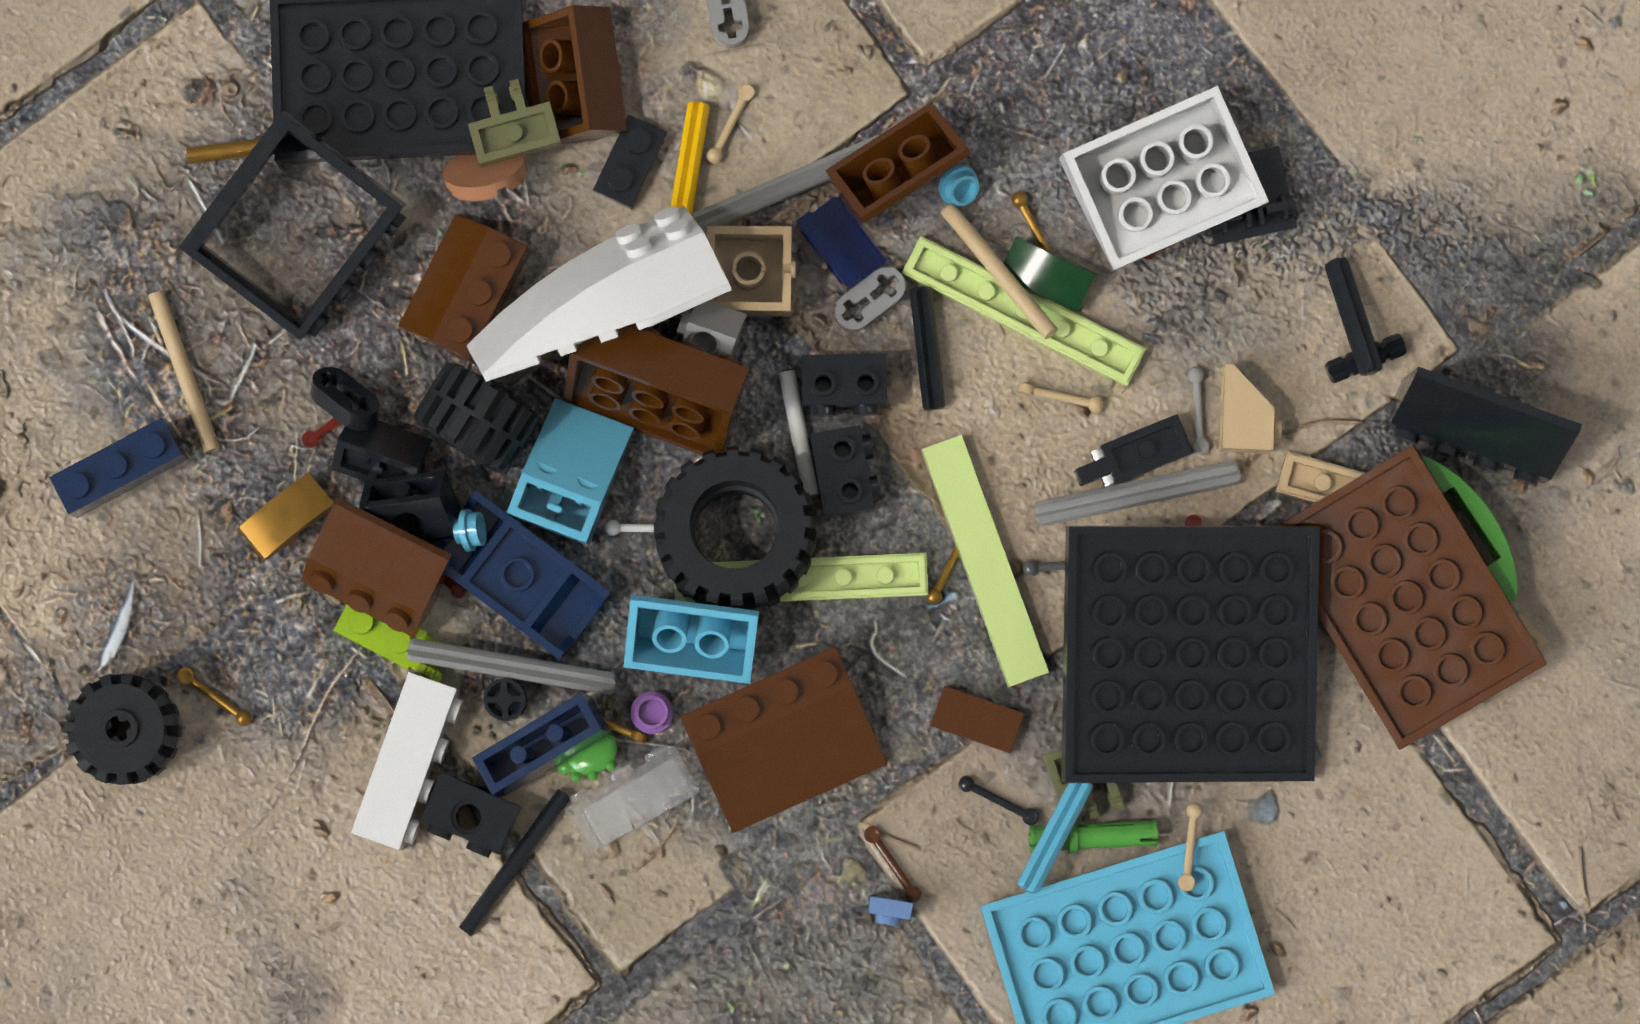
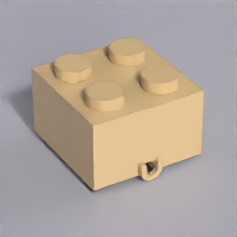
[707,226,796,317]

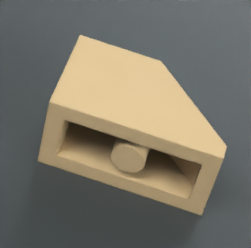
[1219,364,1282,454]

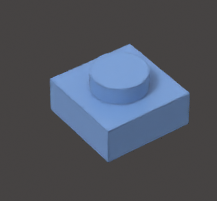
[868,895,913,927]

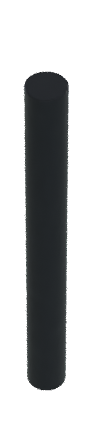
[459,789,571,936]

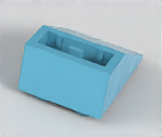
[507,398,634,546]

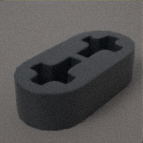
[310,367,380,431]

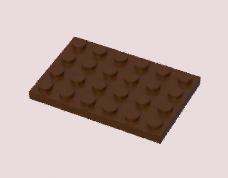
[1278,444,1547,750]

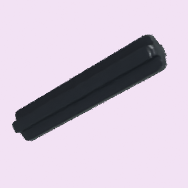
[1325,257,1383,376]
[910,286,945,411]

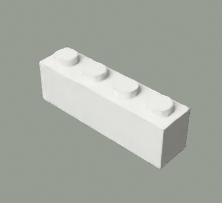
[351,672,464,850]

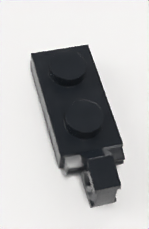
[1074,414,1194,488]

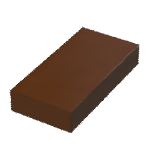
[930,686,1024,754]

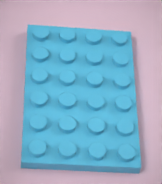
[980,831,1275,1024]

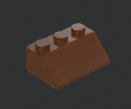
[523,5,627,144]
[825,102,971,226]
[398,214,531,364]
[301,498,452,638]

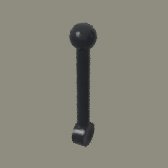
[958,776,1039,825]

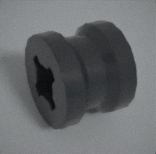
[483,678,528,721]

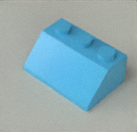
[623,594,759,684]

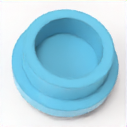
[938,165,979,206]
[453,509,487,552]

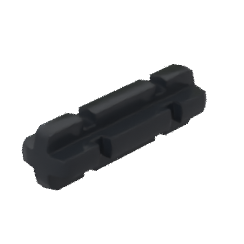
[1325,334,1407,383]

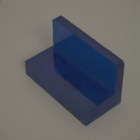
[796,197,885,292]

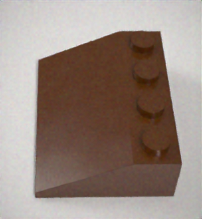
[563,325,749,455]
[680,647,887,833]

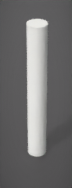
[778,370,820,496]

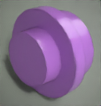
[631,691,673,734]

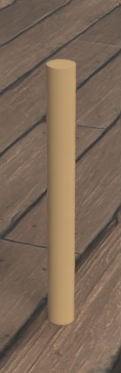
[941,203,1058,339]
[148,290,220,453]

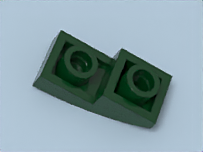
[1004,236,1098,312]

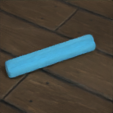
[1018,783,1093,894]

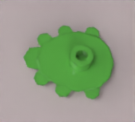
[557,734,618,782]

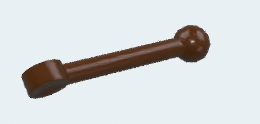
[864,826,922,903]

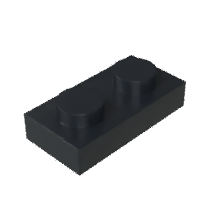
[593,114,667,210]

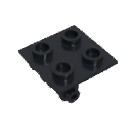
[1211,146,1297,245]

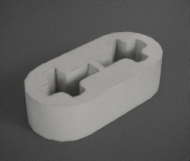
[706,0,749,48]
[835,267,906,332]

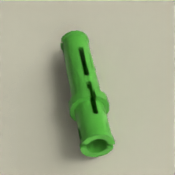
[1028,819,1158,854]

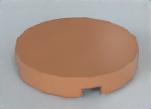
[442,154,528,201]

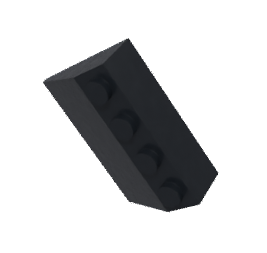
[1385,367,1582,487]

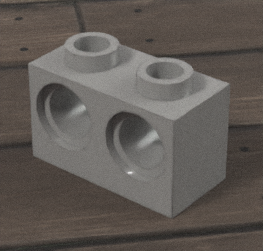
[676,301,747,358]

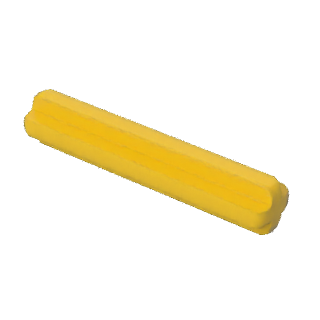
[670,101,710,216]

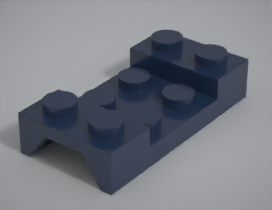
[434,490,612,661]

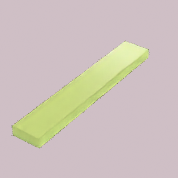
[902,236,1146,387]
[921,435,1049,687]
[674,553,928,603]

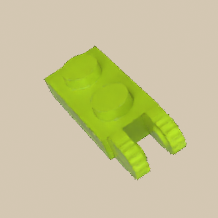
[333,605,444,682]

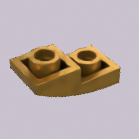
[238,472,334,562]

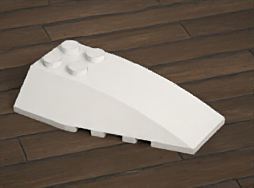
[467,205,732,382]

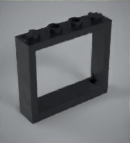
[178,111,406,341]

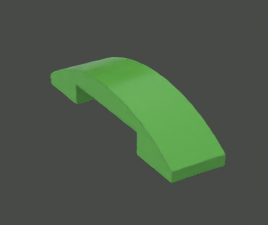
[1422,456,1518,602]

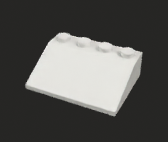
[1059,86,1269,270]

